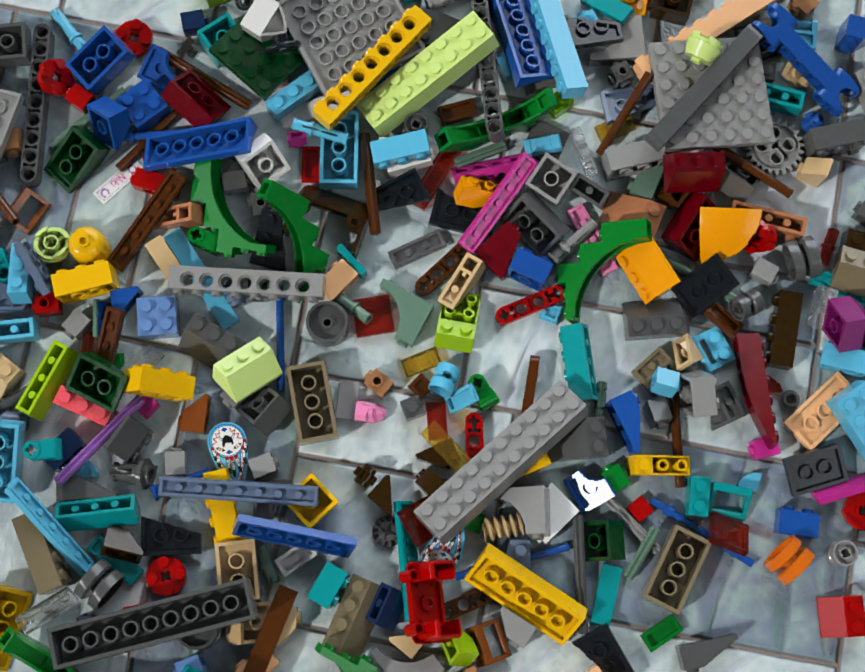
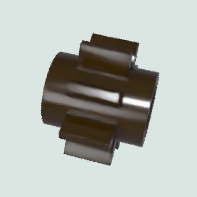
[353,464,377,488]

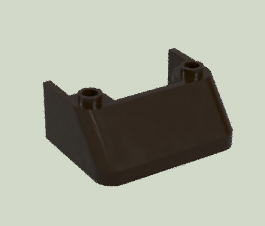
[282,185,369,259]

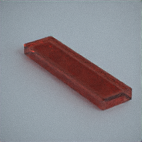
[412,151,463,211]

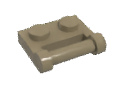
[631,346,679,398]

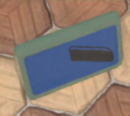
[93,299,112,340]

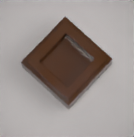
[407,373,430,400]

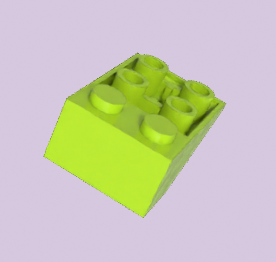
[434,293,482,353]

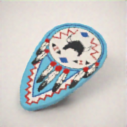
[208,422,248,481]
[419,528,465,582]

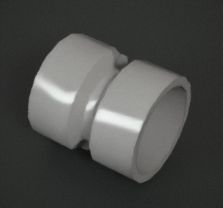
[825,540,859,567]

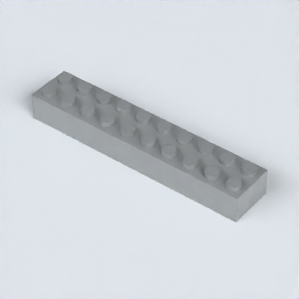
[414,380,589,546]

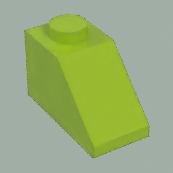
[441,620,479,667]

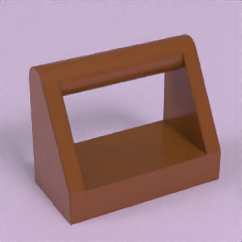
[2,187,51,235]
[465,617,512,667]

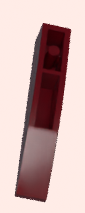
[733,333,779,449]

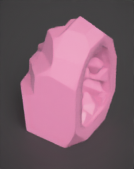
[354,401,387,424]

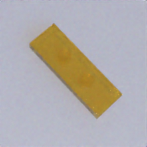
[420,420,471,472]

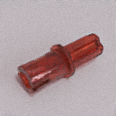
[820,228,839,266]
[79,332,95,353]

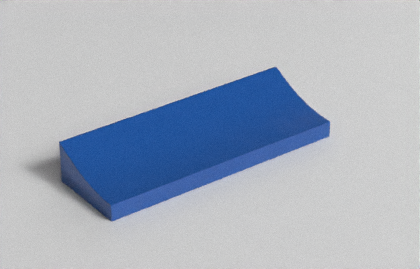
[488,0,554,89]
[143,117,258,172]
[232,514,358,558]

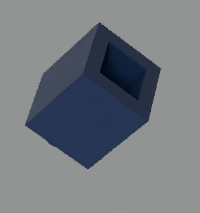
[180,9,209,37]

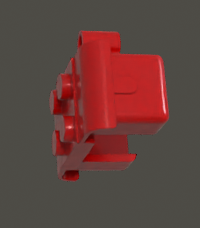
[399,560,462,644]

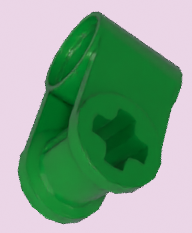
[187,226,220,256]
[468,374,500,412]

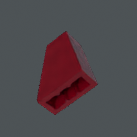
[475,221,521,282]

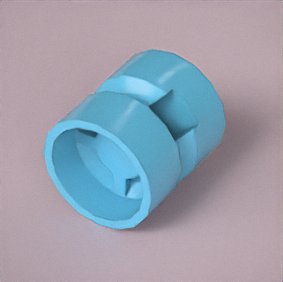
[428,362,461,398]

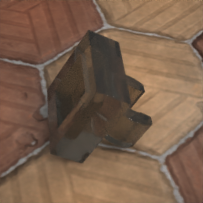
[176,36,199,59]

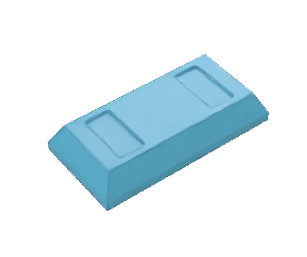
[523,133,563,157]
[443,383,479,415]

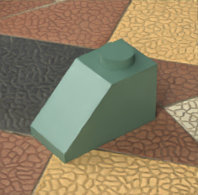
[627,165,663,200]

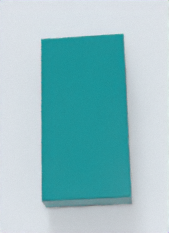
[336,243,367,279]

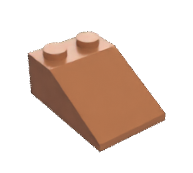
[598,191,666,239]

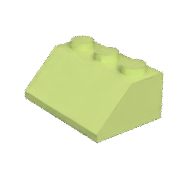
[212,336,283,404]

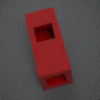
[130,167,181,202]

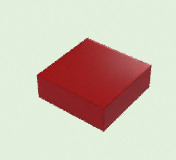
[626,495,654,523]

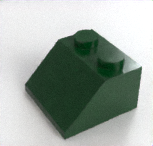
[583,520,626,562]

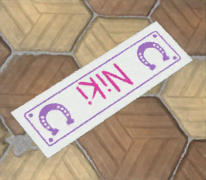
[93,159,143,204]

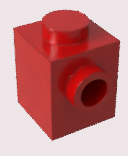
[64,83,97,114]
[32,293,64,318]

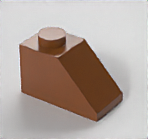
[178,394,211,435]

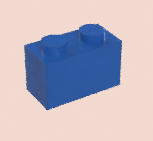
[773,506,820,539]

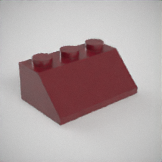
[161,69,231,127]
[663,152,726,193]
[661,192,716,262]

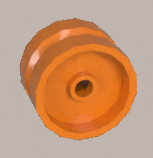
[763,534,815,585]

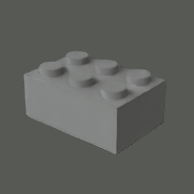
[600,139,665,182]
[679,369,720,418]

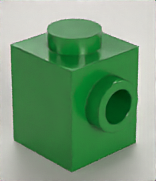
[599,463,630,492]

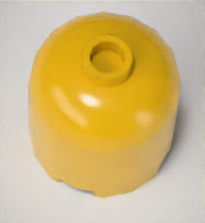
[68,226,112,266]

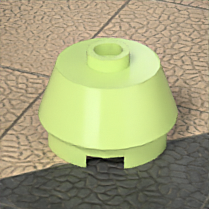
[685,30,723,66]
[33,227,70,263]

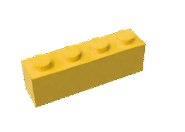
[202,467,244,543]

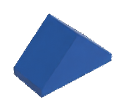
[110,286,144,316]

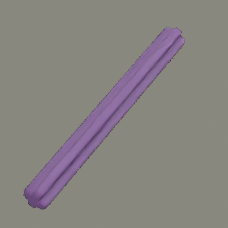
[54,395,145,486]

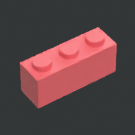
[52,385,119,427]

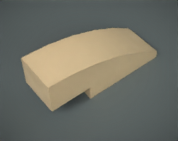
[144,235,192,296]

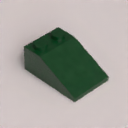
[43,125,111,194]
[65,352,129,413]

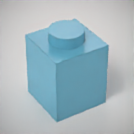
[650,367,682,398]

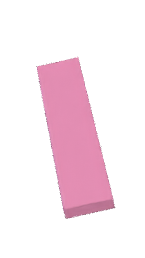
[566,203,619,277]

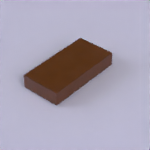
[437,98,478,126]
[703,301,744,339]

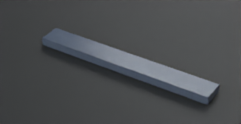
[158,475,319,507]

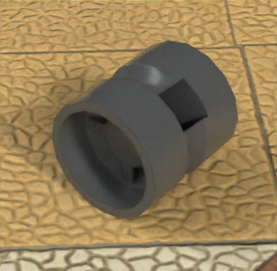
[404,112,429,136]
[728,289,765,321]

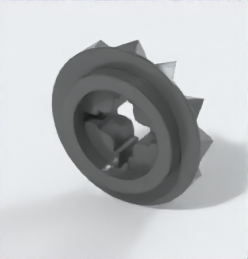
[372,516,397,547]

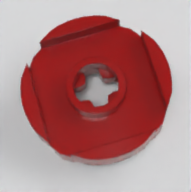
[115,19,153,57]
[37,58,75,97]
[744,220,778,254]
[841,492,865,531]
[146,556,187,596]

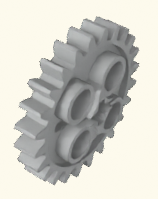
[743,117,805,178]

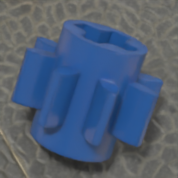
[801,111,825,133]

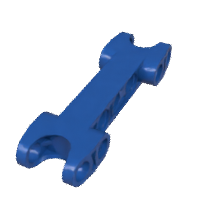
[751,2,860,117]

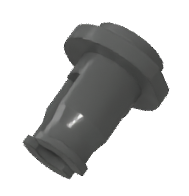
[111,458,158,490]

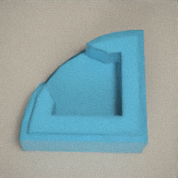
[538,305,563,325]
[75,459,101,479]
[736,473,762,493]

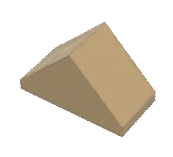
[672,333,704,372]
[389,635,423,659]

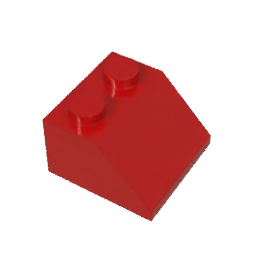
[816,595,865,638]

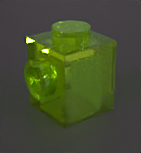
[549,91,574,120]

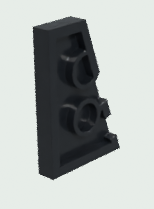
[572,622,635,672]

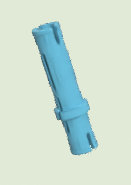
[50,8,86,50]
[292,118,350,145]

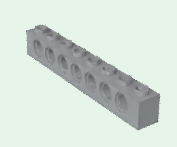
[167,265,326,303]

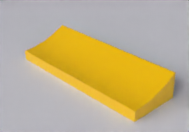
[464,542,588,645]

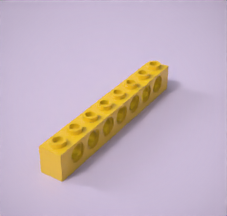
[313,5,432,131]

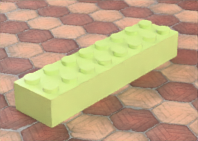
[356,11,500,137]

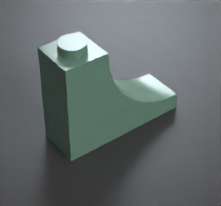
[380,278,434,348]

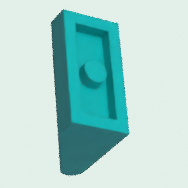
[708,482,753,521]

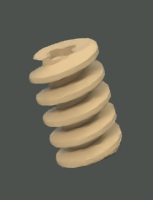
[482,513,524,542]

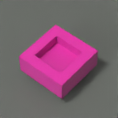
[287,131,307,148]
[138,396,161,420]

